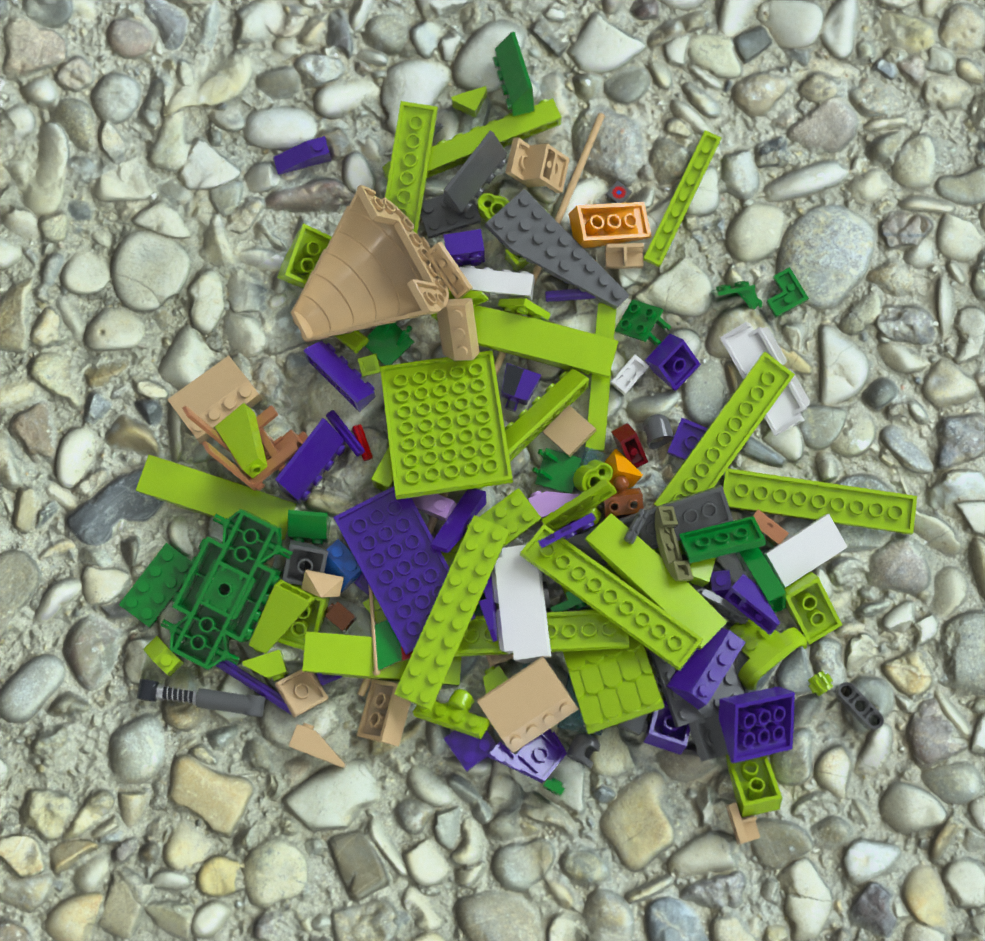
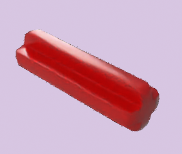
[352,424,373,461]

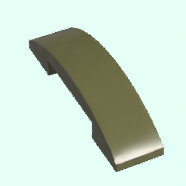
[655,506,693,581]

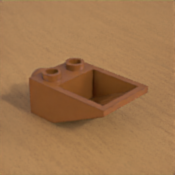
[602,476,644,520]

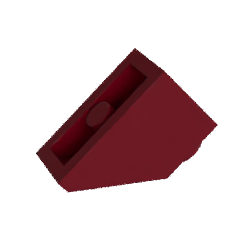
[611,423,648,468]

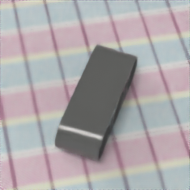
[835,682,884,730]

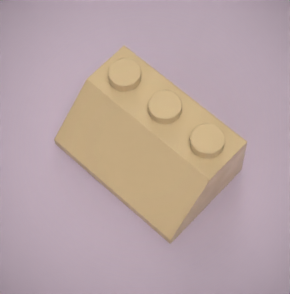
[437,298,479,361]
[357,679,411,747]

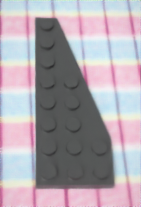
[484,189,630,310]

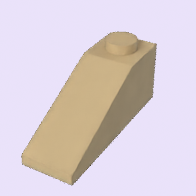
[289,722,347,768]

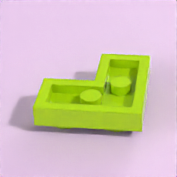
[498,298,551,321]

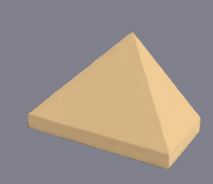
[301,569,344,598]

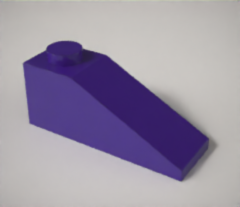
[273,136,331,175]
[724,574,780,635]

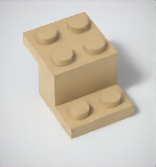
[505,138,570,193]

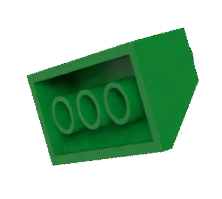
[492,31,535,116]

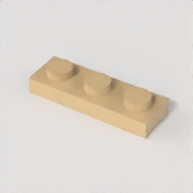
[425,242,473,299]

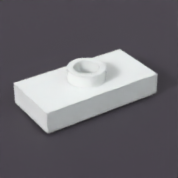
[610,354,649,395]

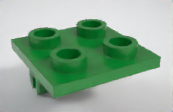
[711,281,763,309]
[615,299,671,345]
[365,322,415,366]
[532,448,583,494]

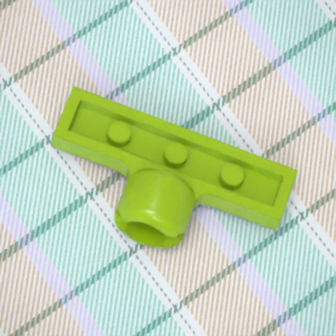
[541,479,617,532]
[413,689,490,739]

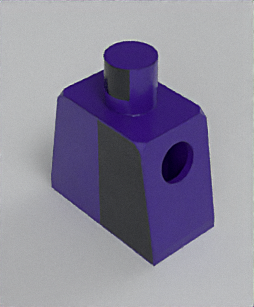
[501,363,541,412]

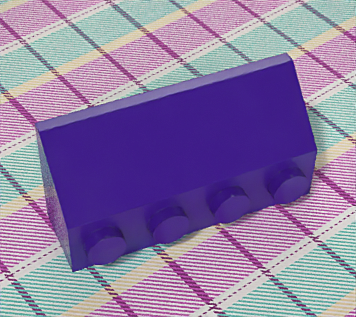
[303,340,376,412]
[667,628,745,710]

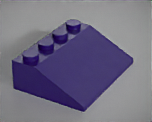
[275,418,346,504]
[719,686,795,763]

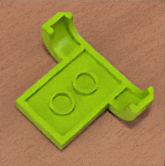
[728,619,807,690]

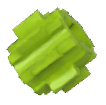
[808,670,834,696]

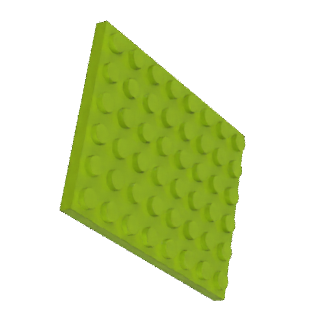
[380,350,513,500]

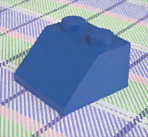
[324,539,362,594]

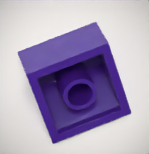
[645,334,701,391]
[643,700,690,755]

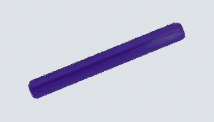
[217,660,292,715]

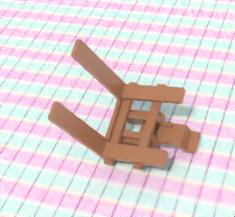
[182,405,308,491]

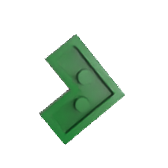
[766,267,809,318]

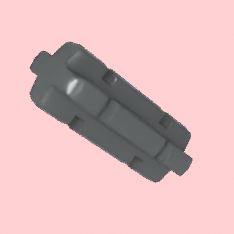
[624,509,649,544]

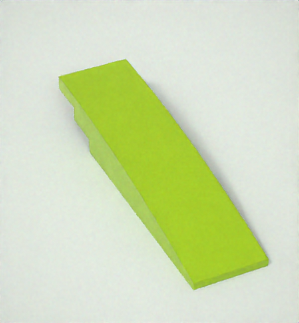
[473,305,619,378]
[136,455,297,540]
[585,513,727,650]
[302,631,462,686]

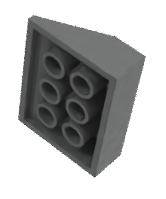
[443,130,507,216]

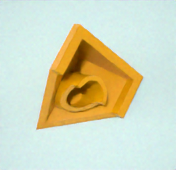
[605,449,643,489]

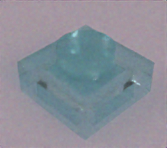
[580,447,605,466]

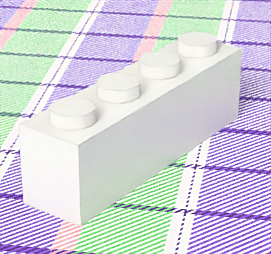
[459,265,535,302]

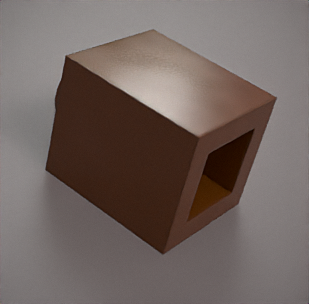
[325,601,357,633]

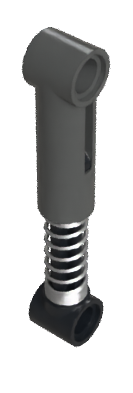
[136,679,265,717]

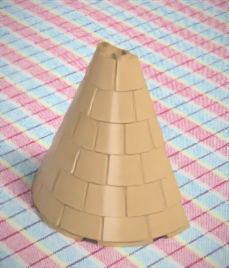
[291,185,449,343]

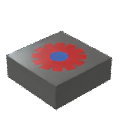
[606,180,632,203]

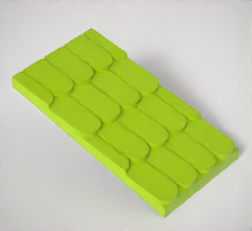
[563,607,665,734]

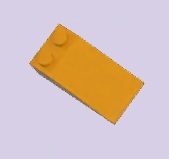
[568,202,651,248]

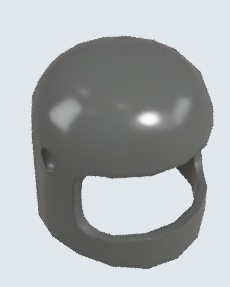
[643,414,674,449]
[566,733,600,769]

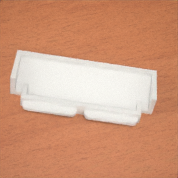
[720,322,810,436]
[491,545,552,664]

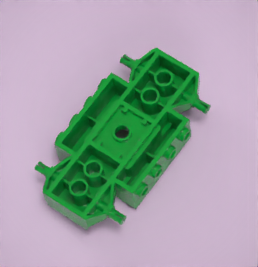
[160,509,293,670]

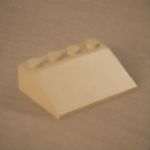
[167,355,262,444]
[477,656,579,753]

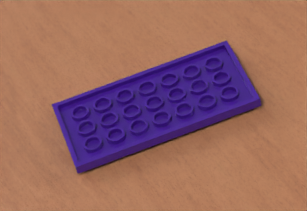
[333,486,476,655]

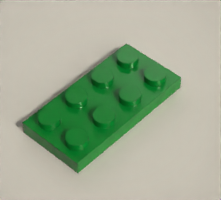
[679,516,766,563]
[119,543,192,628]

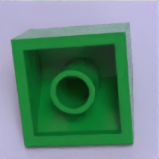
[288,510,331,545]

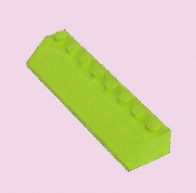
[477,368,589,490]

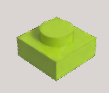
[358,353,380,377]

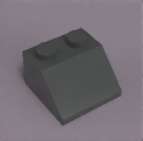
[282,540,328,585]

